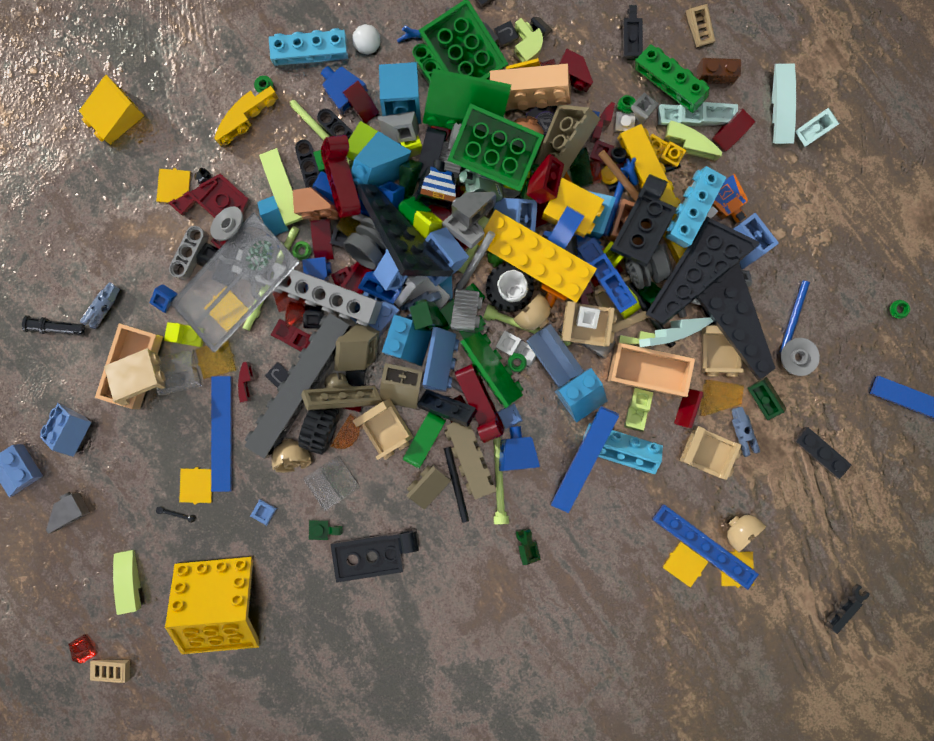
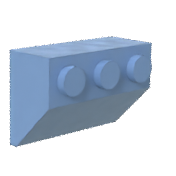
[422,327,459,392]

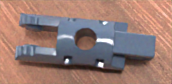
[80,282,120,329]
[400,291,442,320]
[731,407,760,457]

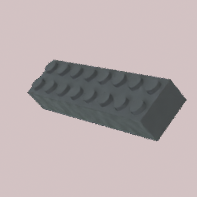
[245,313,351,459]

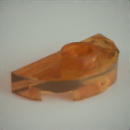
[330,413,360,449]

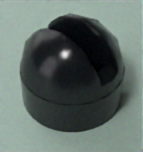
[611,147,627,164]
[194,168,212,184]

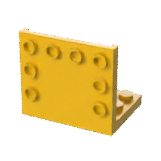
[165,557,259,654]

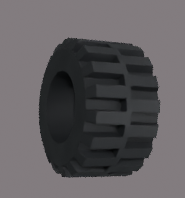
[485,262,534,313]
[298,408,339,455]

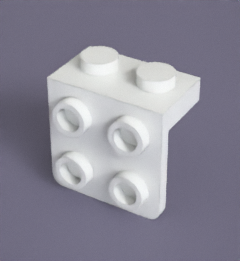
[394,276,450,310]

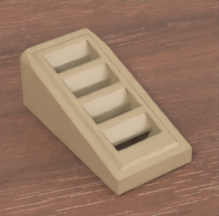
[686,4,715,47]
[90,660,130,683]

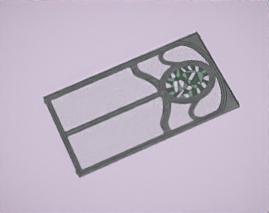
[170,213,299,352]

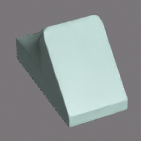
[795,108,840,147]

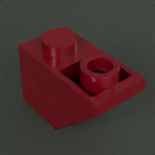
[558,49,593,92]

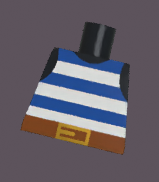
[415,160,456,209]

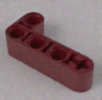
[321,135,361,218]
[455,363,505,443]

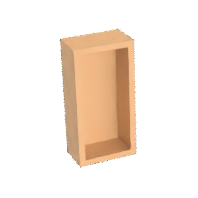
[490,64,571,111]
[95,323,163,409]
[608,343,695,397]

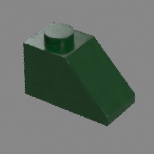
[409,299,449,331]

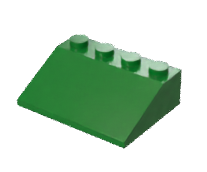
[419,0,509,80]
[422,69,511,130]
[447,103,544,192]
[460,332,524,408]

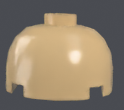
[513,293,551,330]
[271,439,311,473]
[727,515,766,553]

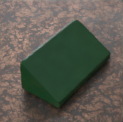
[748,377,786,421]

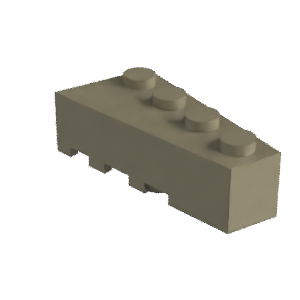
[534,104,601,178]
[444,422,497,499]

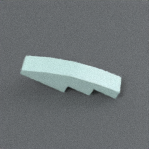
[772,63,796,144]
[658,102,738,126]
[639,317,713,347]

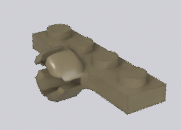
[301,373,381,410]

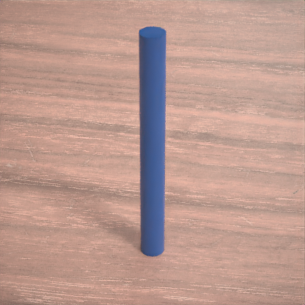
[603,163,628,236]
[779,280,810,353]

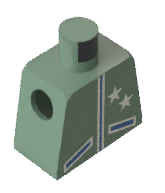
[459,169,503,203]

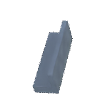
[526,324,584,387]

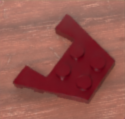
[169,173,250,250]

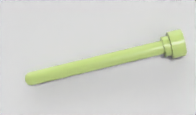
[290,100,353,169]
[483,304,571,346]
[493,436,509,524]

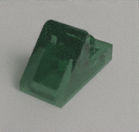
[568,147,594,188]

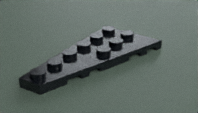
[697,263,776,380]

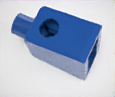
[321,66,368,115]
[499,426,540,471]

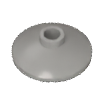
[211,207,243,241]
[781,338,820,376]

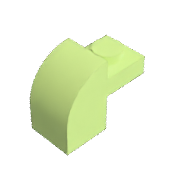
[514,18,543,62]

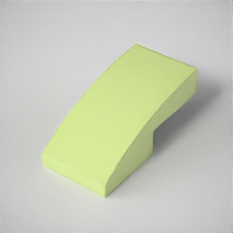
[616,331,655,345]
[624,388,653,432]

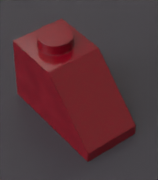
[526,154,564,204]

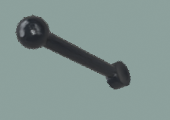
[156,506,195,523]

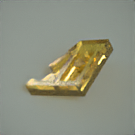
[699,380,744,416]

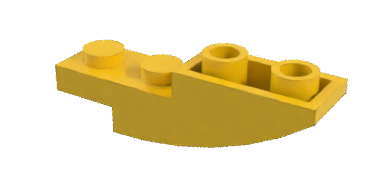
[214,86,278,146]

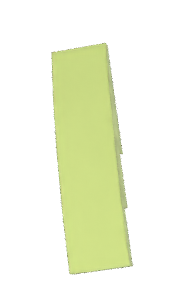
[259,148,303,226]

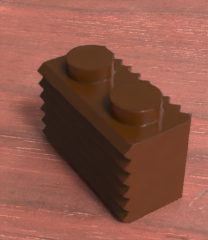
[697,58,741,85]

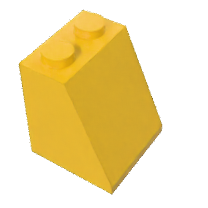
[79,75,145,145]
[541,178,605,237]

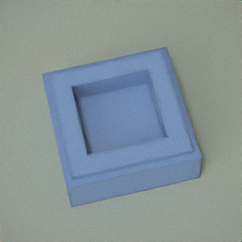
[497,404,523,429]
[250,499,277,526]

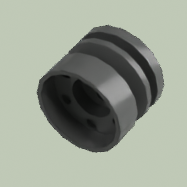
[343,218,387,270]
[624,244,670,291]

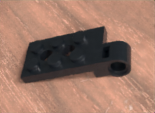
[611,174,677,267]
[330,530,419,583]

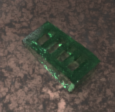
[399,159,422,200]

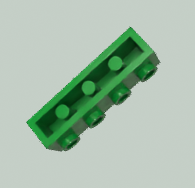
[635,44,710,113]

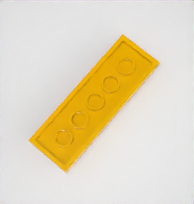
[477,209,597,303]

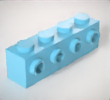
[269,28,349,66]
[665,166,726,248]
[583,423,663,474]

